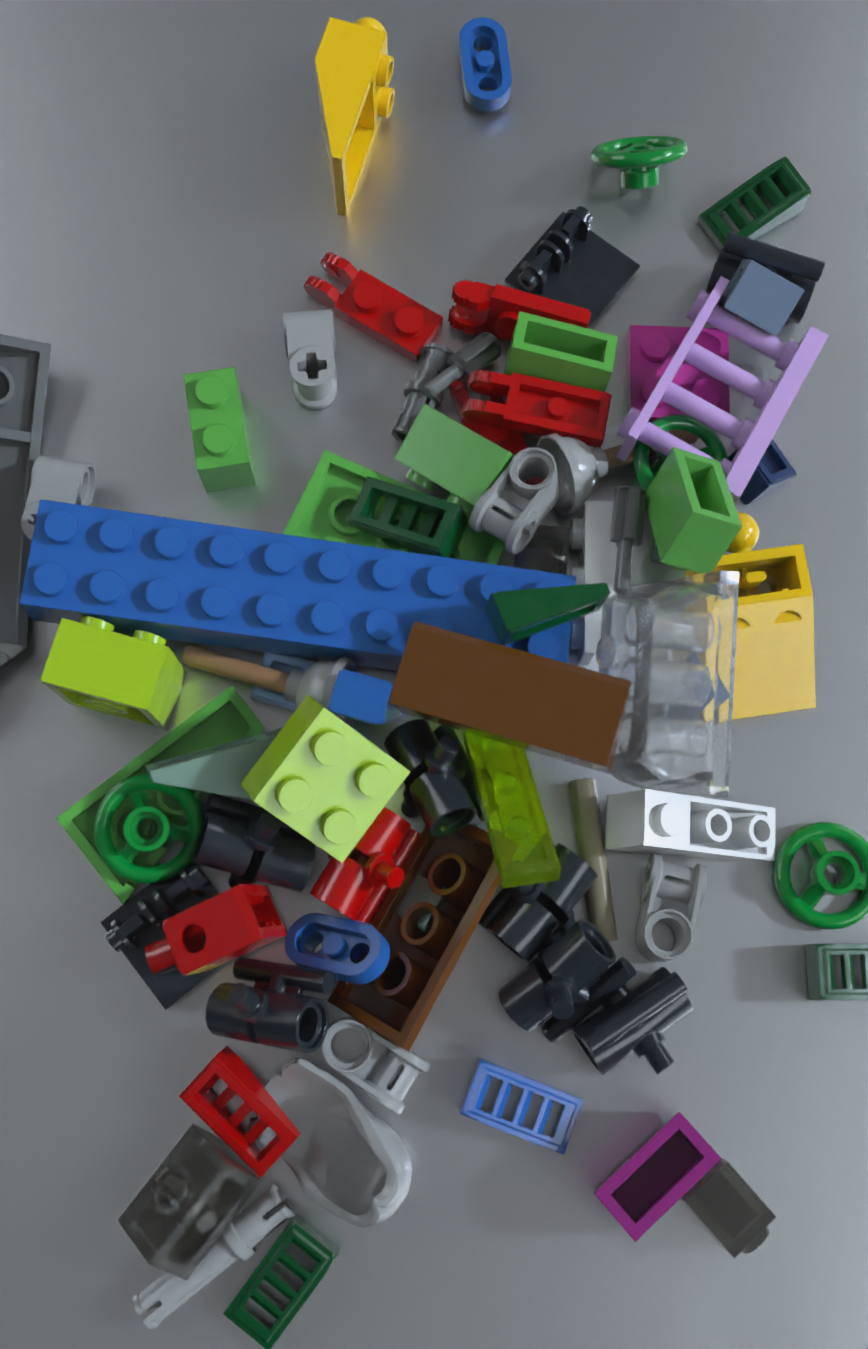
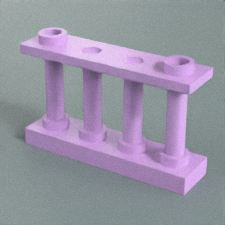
[616,276,829,504]

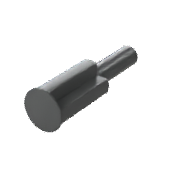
[423,332,502,398]
[610,486,646,595]

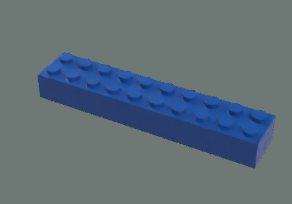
[19,499,576,671]

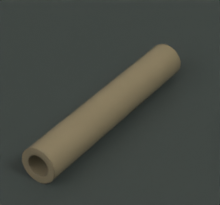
[569,778,618,941]

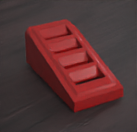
[179,1045,301,1178]

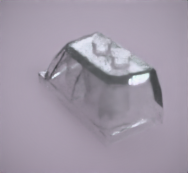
[596,570,739,797]

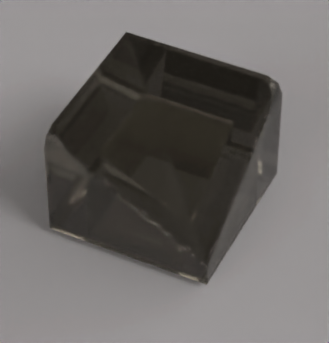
[513,525,571,575]

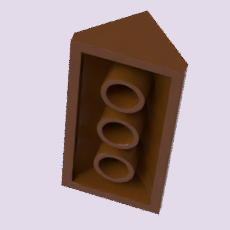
[388,621,632,774]
[328,824,519,1052]

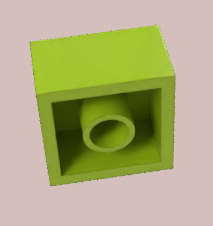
[40,616,187,731]
[240,695,410,863]

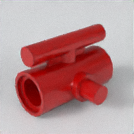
[309,807,421,924]

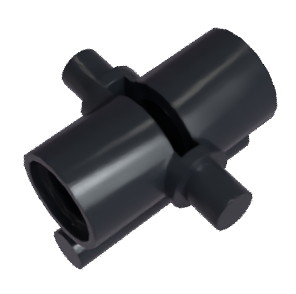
[705,231,825,326]
[384,719,499,837]
[193,793,316,892]
[478,838,598,963]
[498,919,636,1043]
[205,957,336,1054]
[572,967,694,1075]

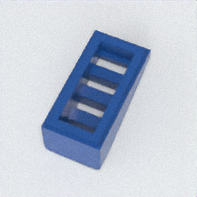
[329,669,402,725]
[459,1057,583,1155]

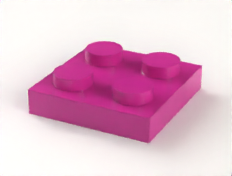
[627,325,730,423]

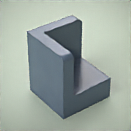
[717,259,805,335]

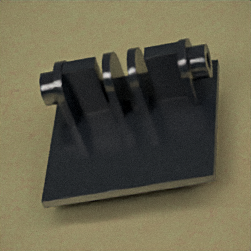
[504,206,641,329]
[100,862,223,1010]

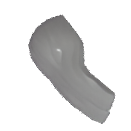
[246,1058,413,1228]

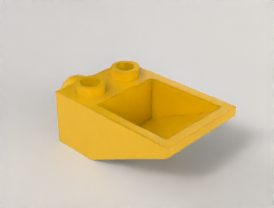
[315,17,395,217]
[684,512,816,723]

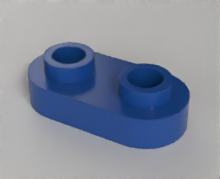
[459,17,512,112]
[285,913,390,984]

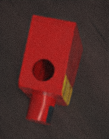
[145,884,287,977]

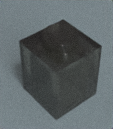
[680,1158,776,1259]

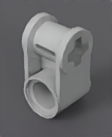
[282,309,337,410]
[469,447,559,554]
[21,456,96,542]
[635,853,708,963]
[322,1017,431,1114]

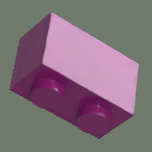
[594,1112,722,1242]

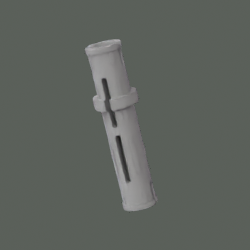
[132,1184,295,1330]

